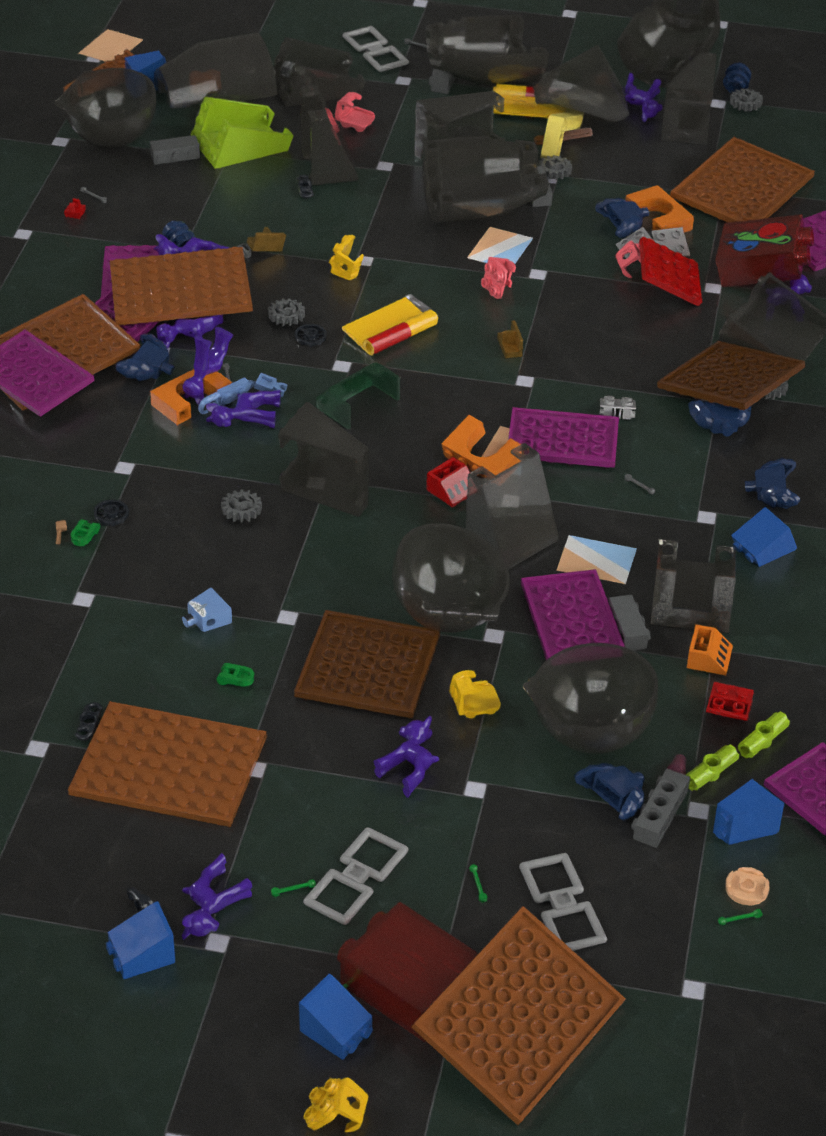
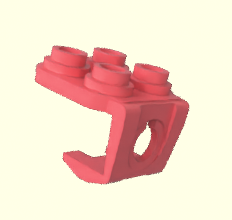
[335,92,375,132]
[616,241,641,278]
[481,257,516,299]

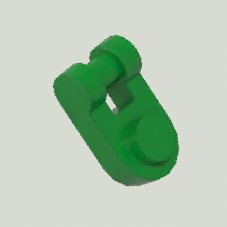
[71,519,100,546]
[216,663,254,687]

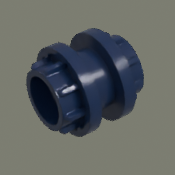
[723,63,751,93]
[162,221,195,247]

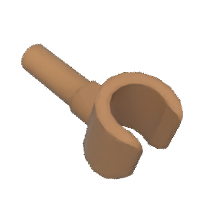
[56,520,67,544]

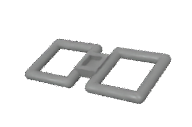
[343,26,409,72]
[303,827,408,925]
[519,853,607,951]

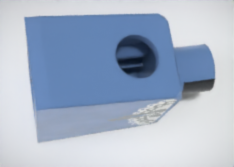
[182,588,232,632]

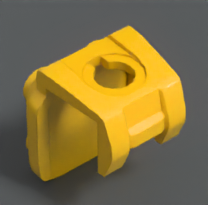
[329,235,364,280]
[449,670,501,718]
[304,1077,369,1132]

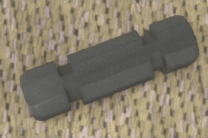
[405,294,431,313]

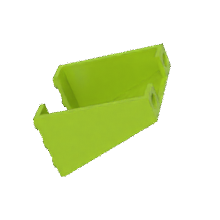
[191,97,294,168]

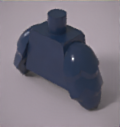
[595,198,649,239]
[115,334,175,381]
[688,400,751,437]
[745,458,800,509]
[574,763,644,820]

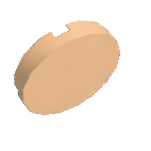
[726,867,769,906]

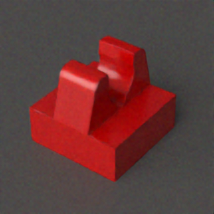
[64,198,86,219]

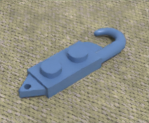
[198,378,256,414]

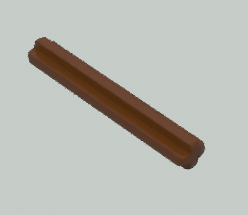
[534,128,592,145]

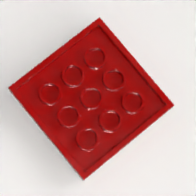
[639,236,702,307]

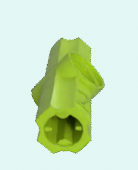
[738,711,790,759]
[686,744,739,791]

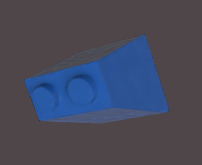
[125,51,167,98]
[731,507,797,567]
[713,779,784,845]
[106,901,175,979]
[299,974,373,1060]

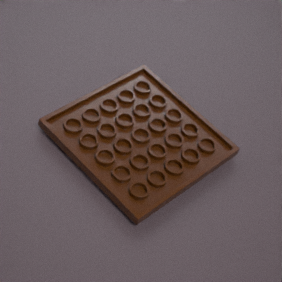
[657,341,805,410]
[294,610,440,718]

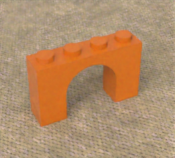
[626,185,694,233]
[150,369,233,425]
[441,415,527,486]

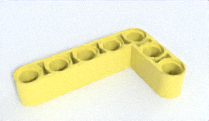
[541,112,583,159]

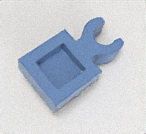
[254,373,288,397]

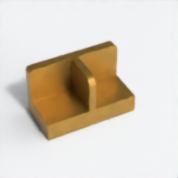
[246,227,286,251]
[497,320,523,358]

